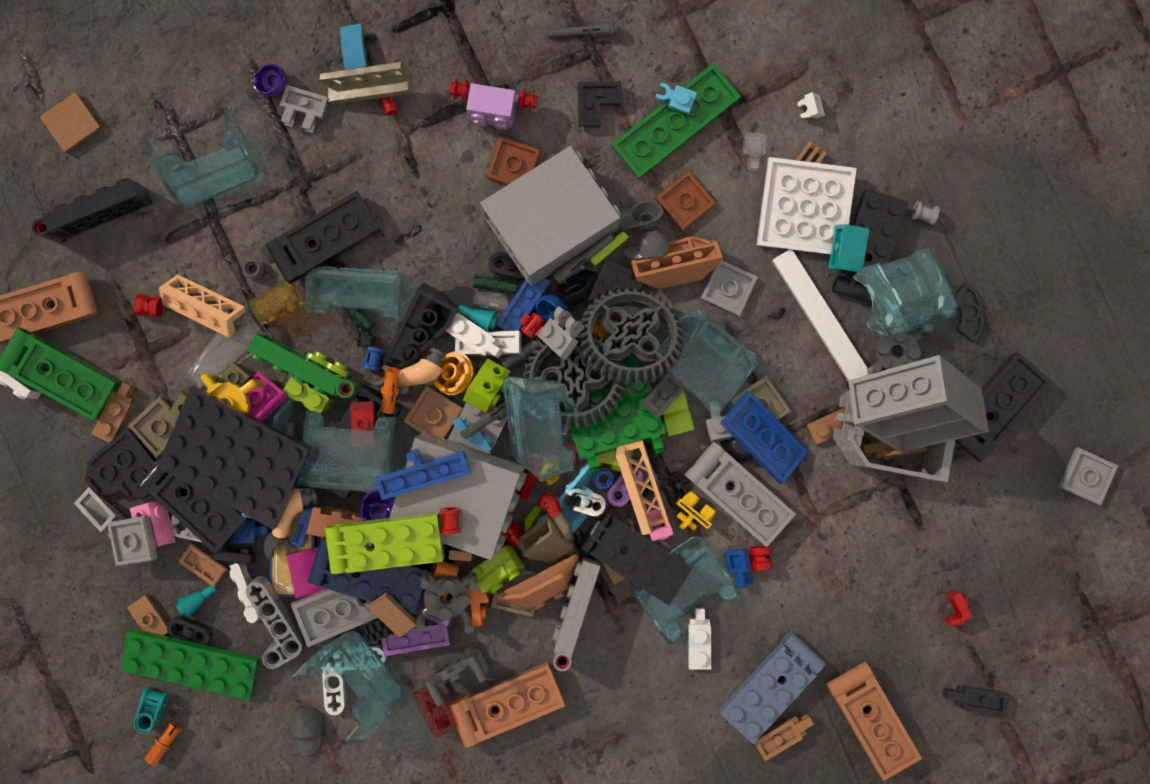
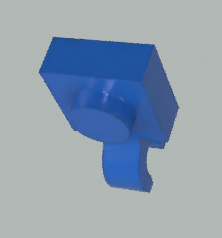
[232,521,270,544]
[725,548,753,588]

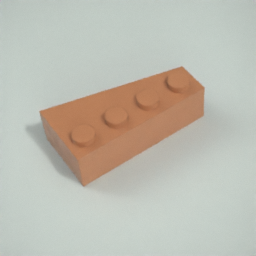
[306,505,372,549]

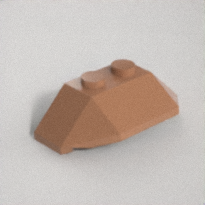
[631,236,723,289]
[497,554,578,610]

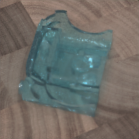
[853,247,959,337]
[652,309,759,416]

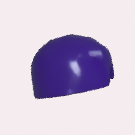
[252,63,287,98]
[360,490,394,521]

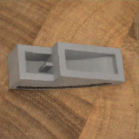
[74,487,128,538]

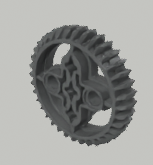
[579,287,684,385]
[523,333,626,430]

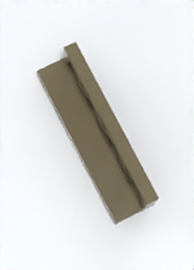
[320,62,412,105]

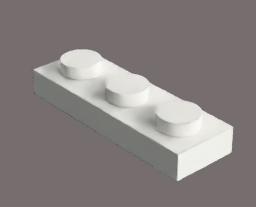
[455,331,521,356]

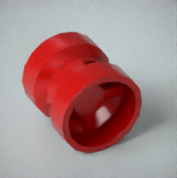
[134,294,164,318]
[749,546,773,571]

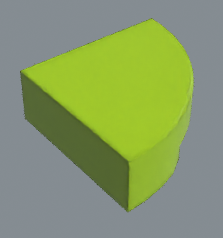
[525,506,542,533]

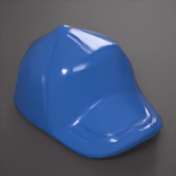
[535,295,569,330]

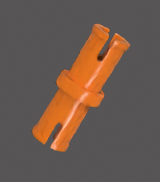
[381,367,400,414]

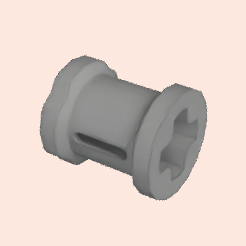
[911,201,940,225]

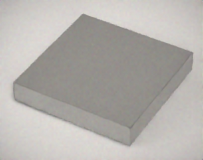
[700,261,758,317]
[1058,447,1118,506]
[107,515,158,566]

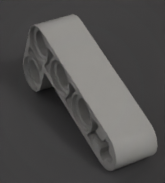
[246,576,305,669]

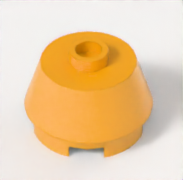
[433,352,476,395]

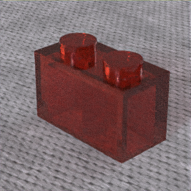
[412,685,457,737]

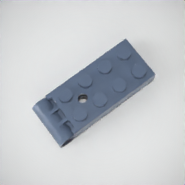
[718,632,826,744]

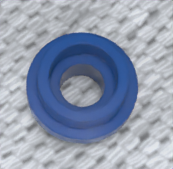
[592,468,614,490]

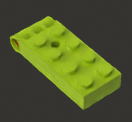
[324,512,444,574]

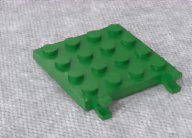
[557,356,666,473]

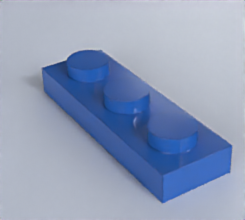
[496,278,551,331]

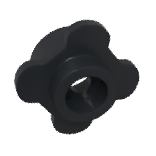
[353,332,377,347]

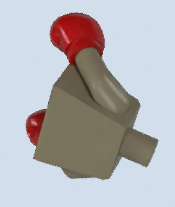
[503,492,575,563]

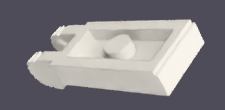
[230,563,261,624]

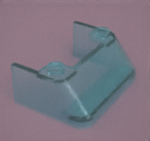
[145,107,258,207]
[305,267,403,319]
[291,631,404,744]

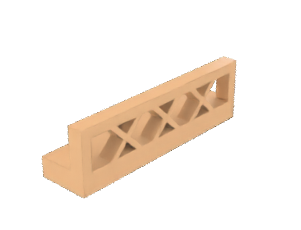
[159,274,246,338]
[616,440,669,535]

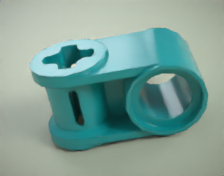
[134,686,170,733]

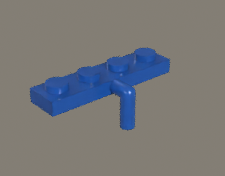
[375,449,471,500]

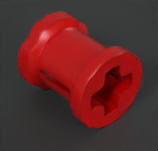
[440,507,461,534]

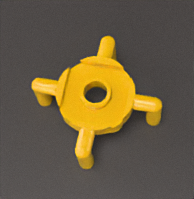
[201,373,264,414]

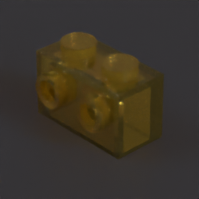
[248,281,304,324]

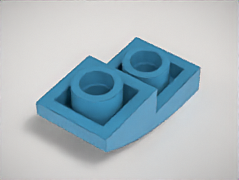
[340,23,367,70]
[452,417,493,452]

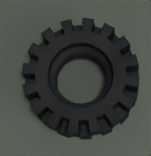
[360,618,395,643]

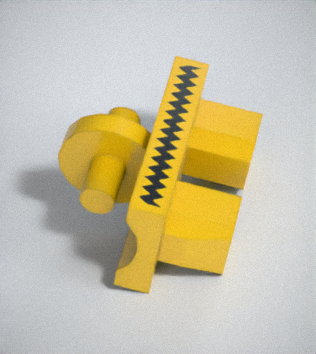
[675,491,716,530]

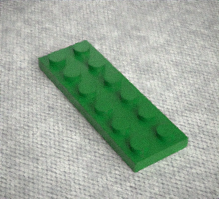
[611,63,741,180]
[121,628,259,701]

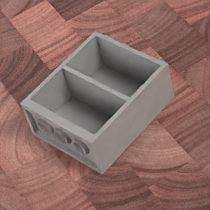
[480,146,621,287]
[848,355,989,452]
[389,432,527,560]

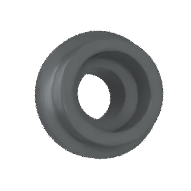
[242,258,264,280]

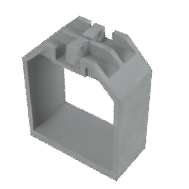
[833,390,955,482]

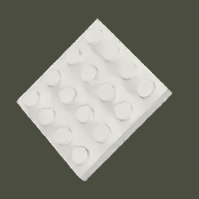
[756,157,857,255]

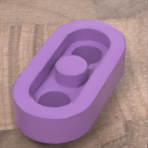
[607,468,644,507]

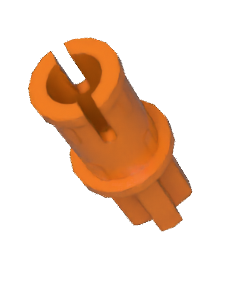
[145,721,182,766]

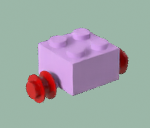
[449,78,538,130]

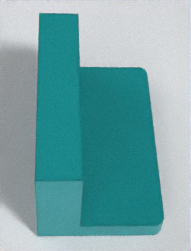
[828,224,869,272]

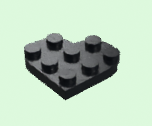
[85,428,156,498]

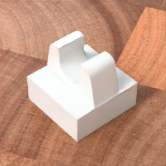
[798,92,825,119]

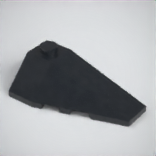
[382,282,458,370]

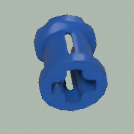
[361,346,385,372]

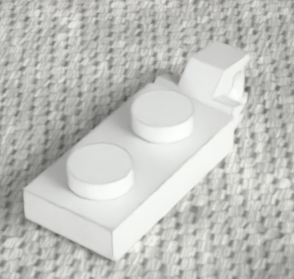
[446,312,503,359]
[688,607,711,669]

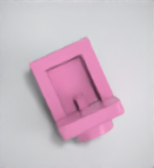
[648,508,673,541]

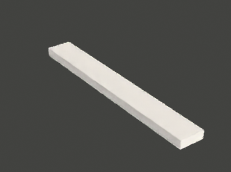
[772,249,868,382]

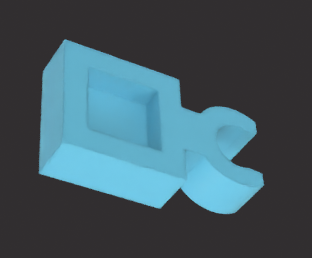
[655,83,697,115]

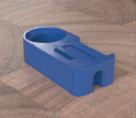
[290,503,319,548]

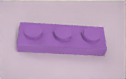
[382,623,451,656]

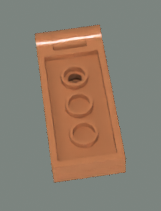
[0,271,98,345]
[448,661,566,748]
[826,661,922,781]

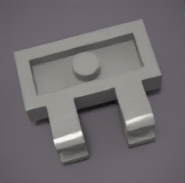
[280,85,329,134]
[538,306,584,360]

